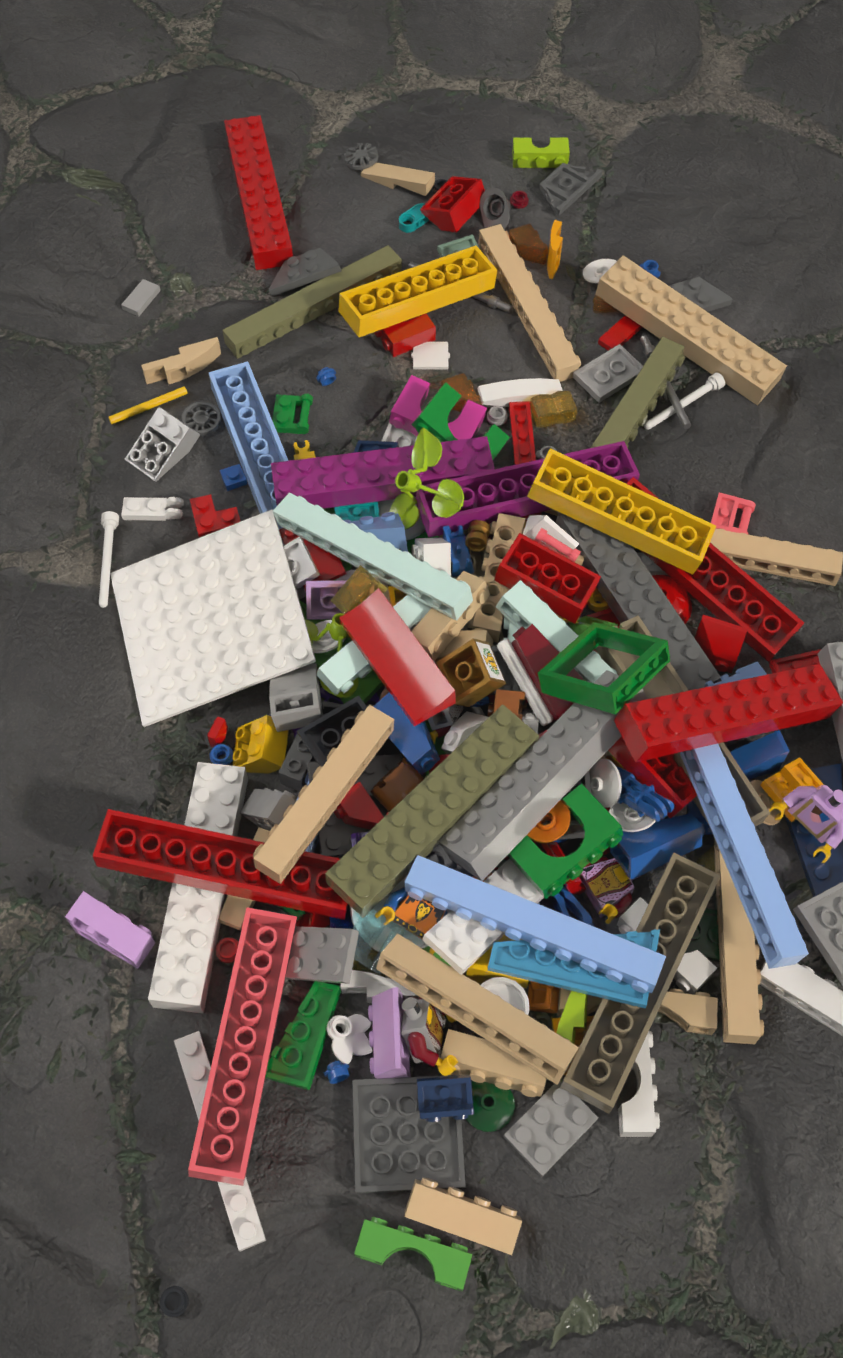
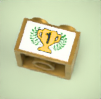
[437,638,506,707]

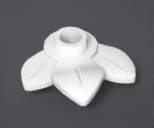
[327,1014,372,1064]

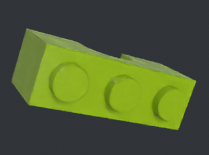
[512,138,570,168]

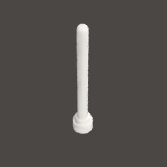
[644,372,725,430]
[99,511,119,608]

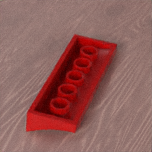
[339,588,456,727]

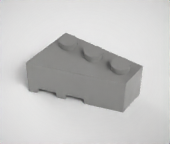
[240,788,297,831]

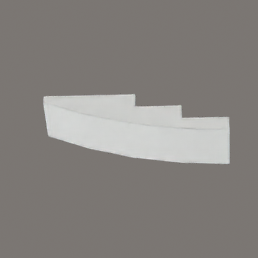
[477,378,564,407]
[324,970,419,1003]

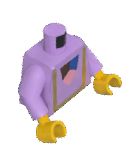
[769,785,843,863]

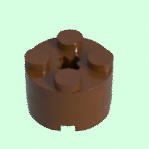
[370,758,425,812]

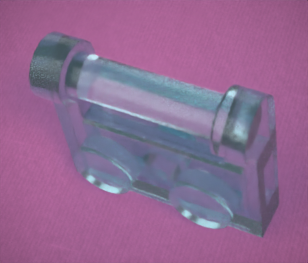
[352,909,407,975]

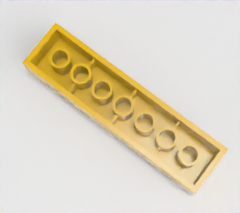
[339,246,497,337]
[527,448,716,574]

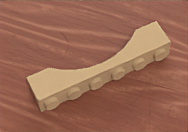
[557,988,718,1035]

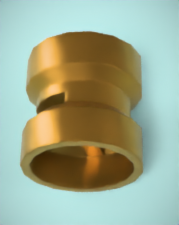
[465,520,491,552]

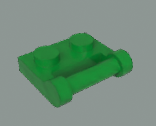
[272,394,313,434]

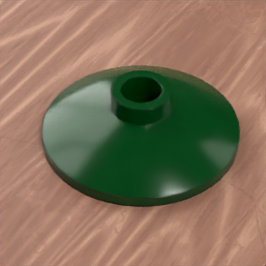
[466,1081,515,1132]

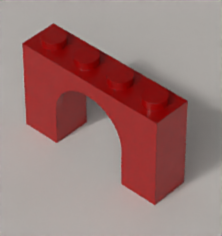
[374,313,436,358]

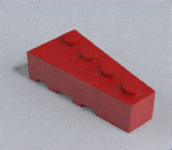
[608,736,697,819]

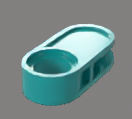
[399,203,429,233]

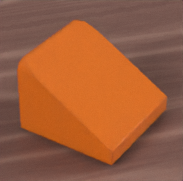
[528,984,559,1013]

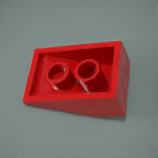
[279,528,347,592]

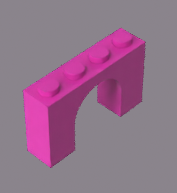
[389,375,487,440]

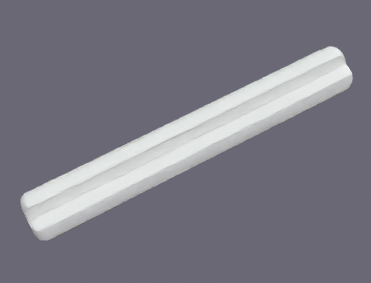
[497,639,553,726]

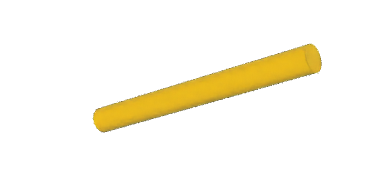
[108,386,188,424]

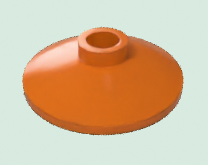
[527,800,571,843]

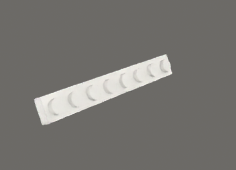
[174,1031,266,1251]

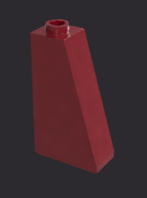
[511,624,585,723]

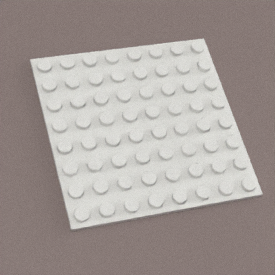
[110,510,316,727]

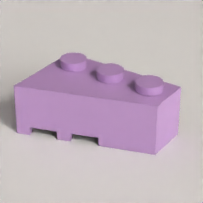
[65,891,155,969]

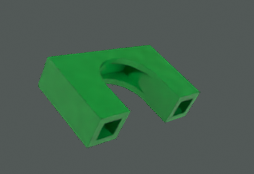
[411,382,510,460]
[507,783,623,899]

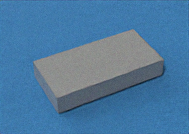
[121,279,160,317]

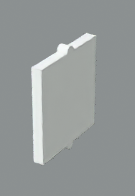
[411,342,450,369]

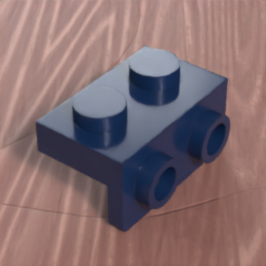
[417,1075,474,1122]

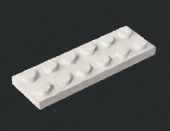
[422,859,544,975]

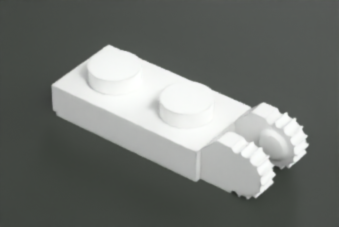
[122,497,184,521]

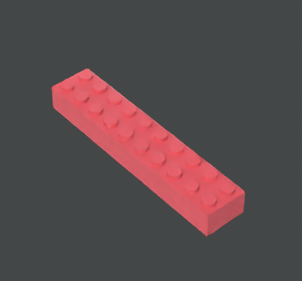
[188,908,297,1186]

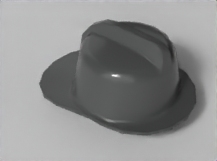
[480,187,510,230]

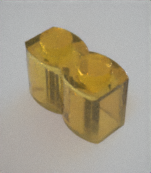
[530,391,577,427]

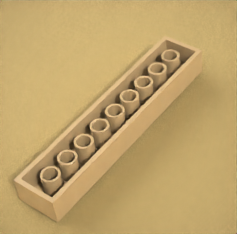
[595,255,787,406]

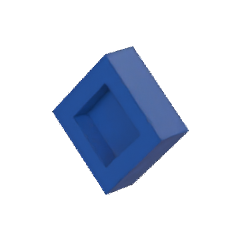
[220,464,247,491]

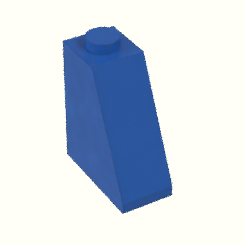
[730,730,789,780]

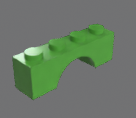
[354,1217,472,1292]

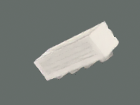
[522,708,539,733]

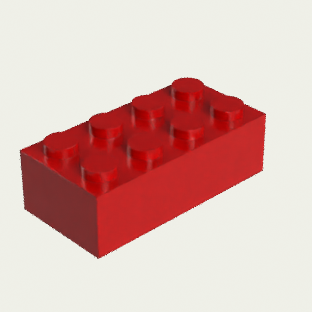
[494,533,601,624]

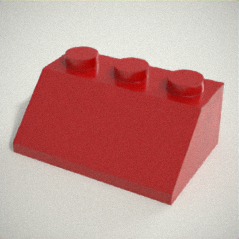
[420,176,485,232]

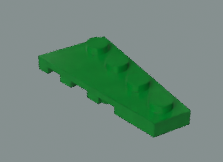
[265,981,341,1090]

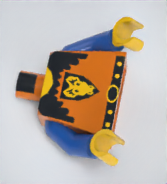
[375,887,448,958]

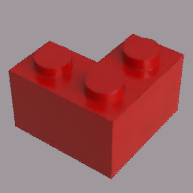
[190,494,241,538]

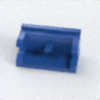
[443,525,474,577]

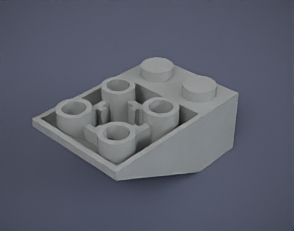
[125,407,200,482]
[269,664,323,732]

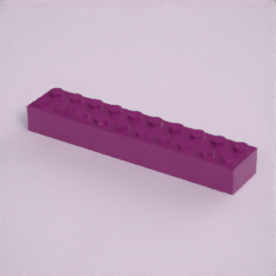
[271,436,495,508]
[416,441,640,538]

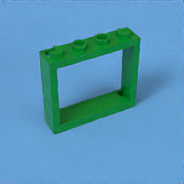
[538,622,670,715]

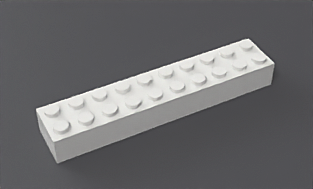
[148,762,248,1013]

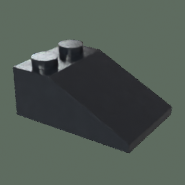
[297,696,385,767]

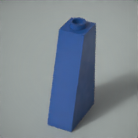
[373,692,440,775]
[610,813,704,879]

